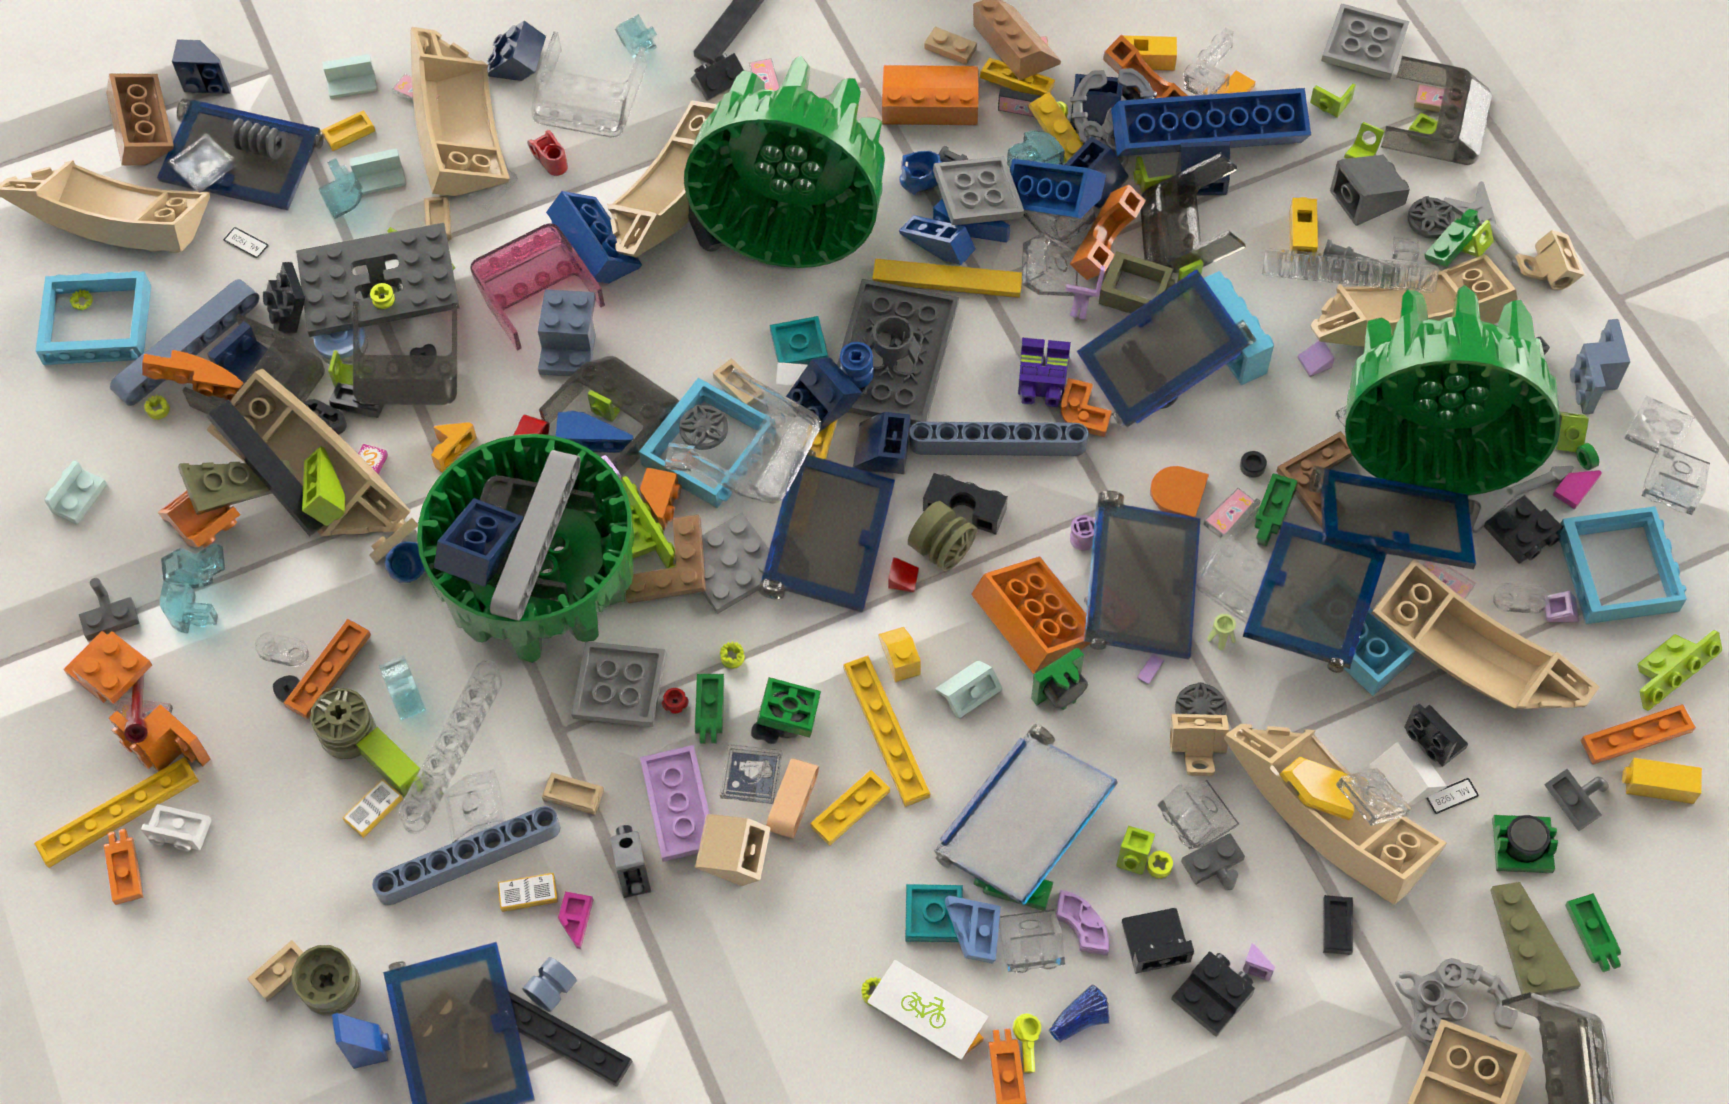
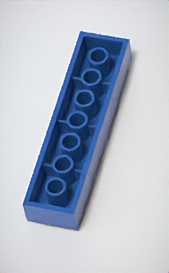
[1111,88,1311,157]

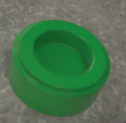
[1576,443,1600,470]

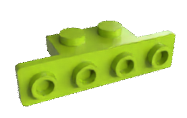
[621,476,675,569]
[1637,630,1722,711]

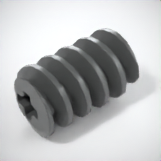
[231,118,286,159]

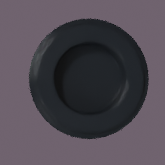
[1240,451,1267,478]

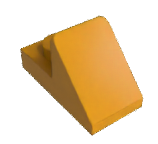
[431,422,477,473]

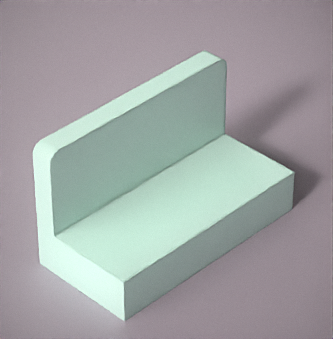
[322,54,377,99]
[349,148,406,196]
[935,661,1003,718]

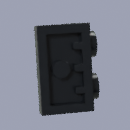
[1404,702,1468,767]
[1121,908,1194,974]

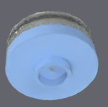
[314,327,369,367]

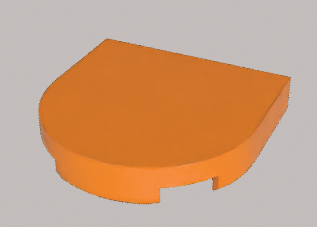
[1150,466,1209,522]

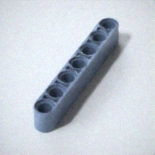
[110,279,260,406]
[909,422,1088,456]
[372,806,560,905]

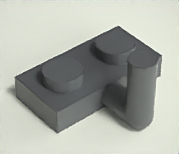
[79,578,140,641]
[1544,769,1609,831]
[1181,833,1245,890]

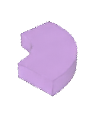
[1055,890,1109,956]

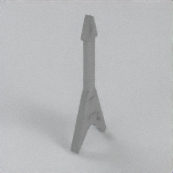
[1443,181,1530,273]
[1455,466,1574,533]

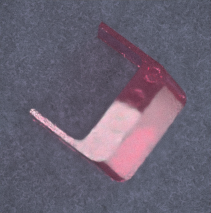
[470,223,605,351]

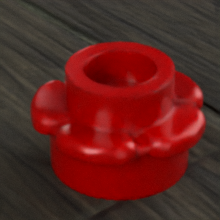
[662,688,689,714]

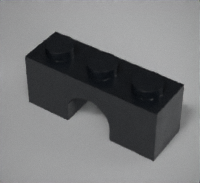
[923,473,1008,535]

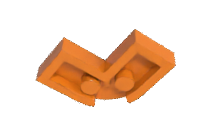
[1061,378,1112,437]

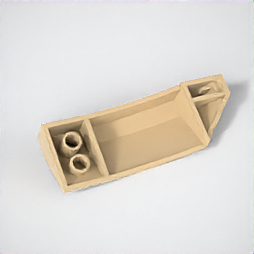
[410,27,510,196]
[607,101,717,257]
[0,160,210,253]
[1310,254,1518,347]
[207,369,411,536]
[1371,558,1599,709]
[1224,724,1447,905]
[1407,1019,1532,1104]

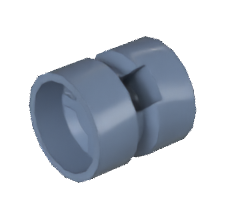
[522,957,577,1013]

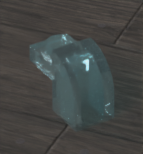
[615,14,657,59]
[1007,130,1065,168]
[318,158,363,219]
[161,543,225,588]
[160,582,218,633]
[379,656,426,720]

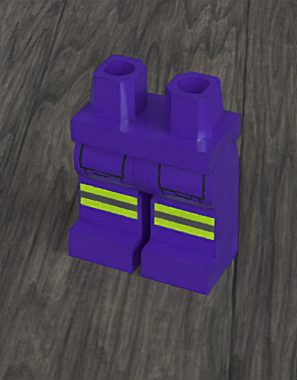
[1018,337,1071,407]

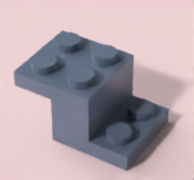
[538,289,596,378]
[1570,319,1630,414]

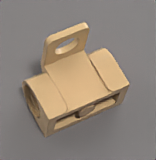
[1516,230,1585,290]
[1170,714,1229,776]

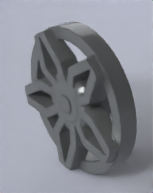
[1408,196,1455,238]
[679,404,728,450]
[1175,682,1227,715]

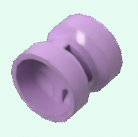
[1070,515,1097,551]

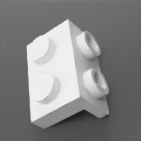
[141,804,212,851]

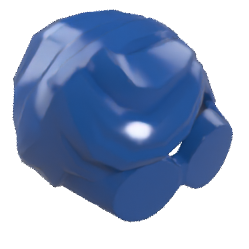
[899,151,942,195]

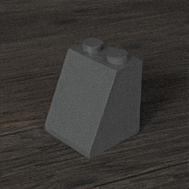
[1330,154,1410,226]

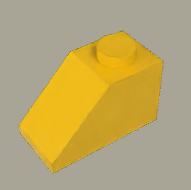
[878,627,921,682]

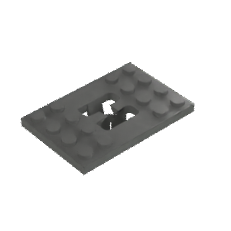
[296,223,460,337]
[837,279,959,425]

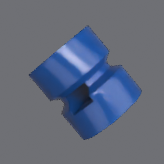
[840,342,874,388]

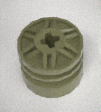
[908,501,977,572]
[310,688,376,759]
[291,945,361,1016]

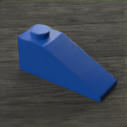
[933,198,1010,243]
[899,215,976,265]
[556,411,635,453]
[332,1013,391,1069]

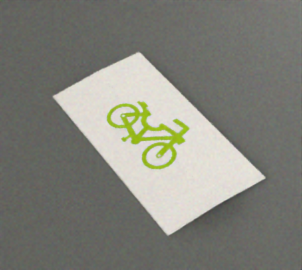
[867,960,989,1060]

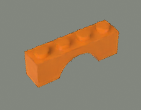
[1103,34,1188,98]
[1070,185,1146,280]

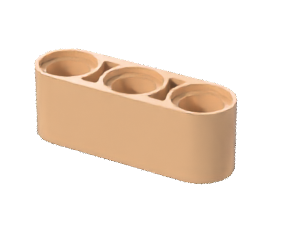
[766,758,819,839]

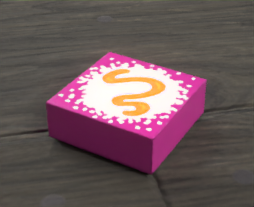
[358,444,388,475]

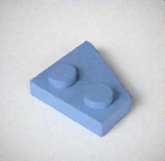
[945,895,1001,964]

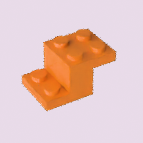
[157,490,241,548]
[63,631,152,705]
[109,704,211,772]

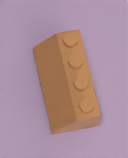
[973,0,1061,80]
[106,73,174,166]

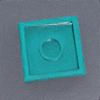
[769,316,829,365]
[905,884,963,942]

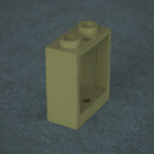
[1099,251,1175,321]

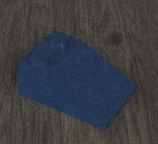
[434,498,524,587]

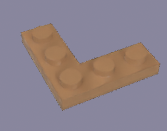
[1276,431,1353,529]
[626,514,706,603]

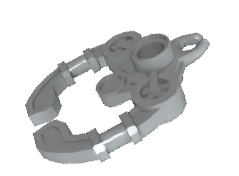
[1070,68,1157,169]
[1395,958,1518,1049]

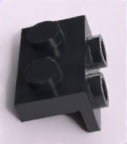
[690,53,744,101]

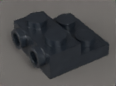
[263,262,305,334]
[1484,495,1563,564]
[1171,951,1255,1037]

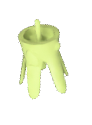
[1207,614,1236,650]

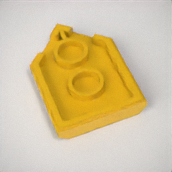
[1279,757,1354,820]

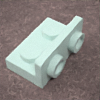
[45,461,107,525]

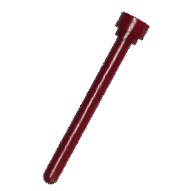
[124,674,148,743]

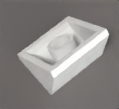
[1369,741,1446,812]

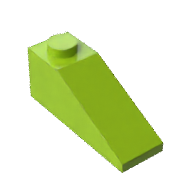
[302,446,345,526]

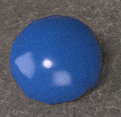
[385,542,426,583]

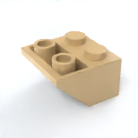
[695,814,771,886]

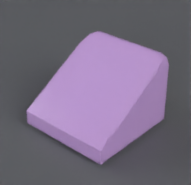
[1298,341,1334,376]
[1544,591,1579,622]
[1242,943,1275,981]

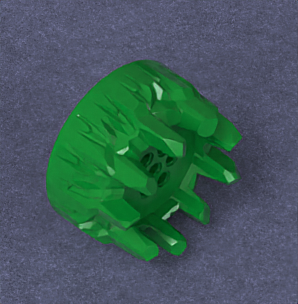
[684,56,885,268]
[1345,285,1560,497]
[417,434,635,663]

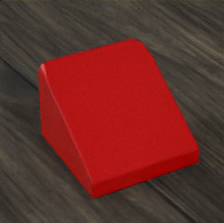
[888,557,919,592]

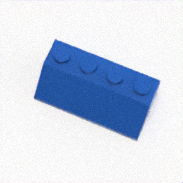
[1010,158,1106,219]
[546,191,642,283]

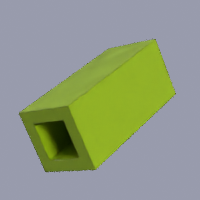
[356,727,425,798]

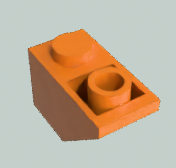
[640,468,682,530]

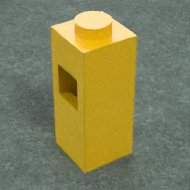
[1123,35,1177,71]
[1289,197,1318,261]
[1622,758,1702,804]

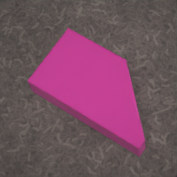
[1553,470,1602,509]
[558,891,594,949]

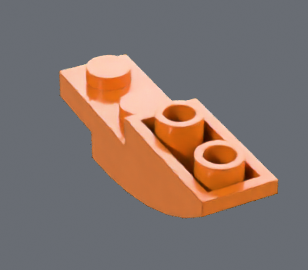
[142,350,244,401]

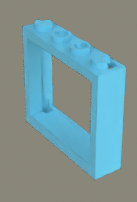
[35,271,151,365]
[639,378,776,508]
[1559,506,1687,624]

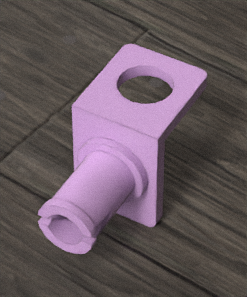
[1066,266,1105,319]

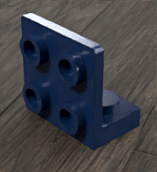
[207,321,285,384]

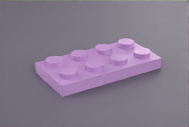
[640,745,709,862]

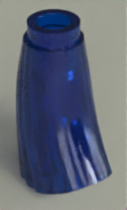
[1049,984,1110,1043]

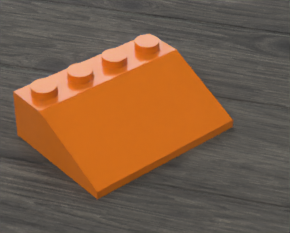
[882,65,978,125]
[971,556,1103,674]

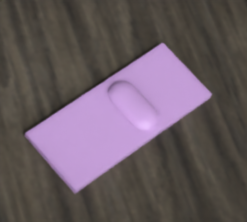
[1137,654,1164,684]

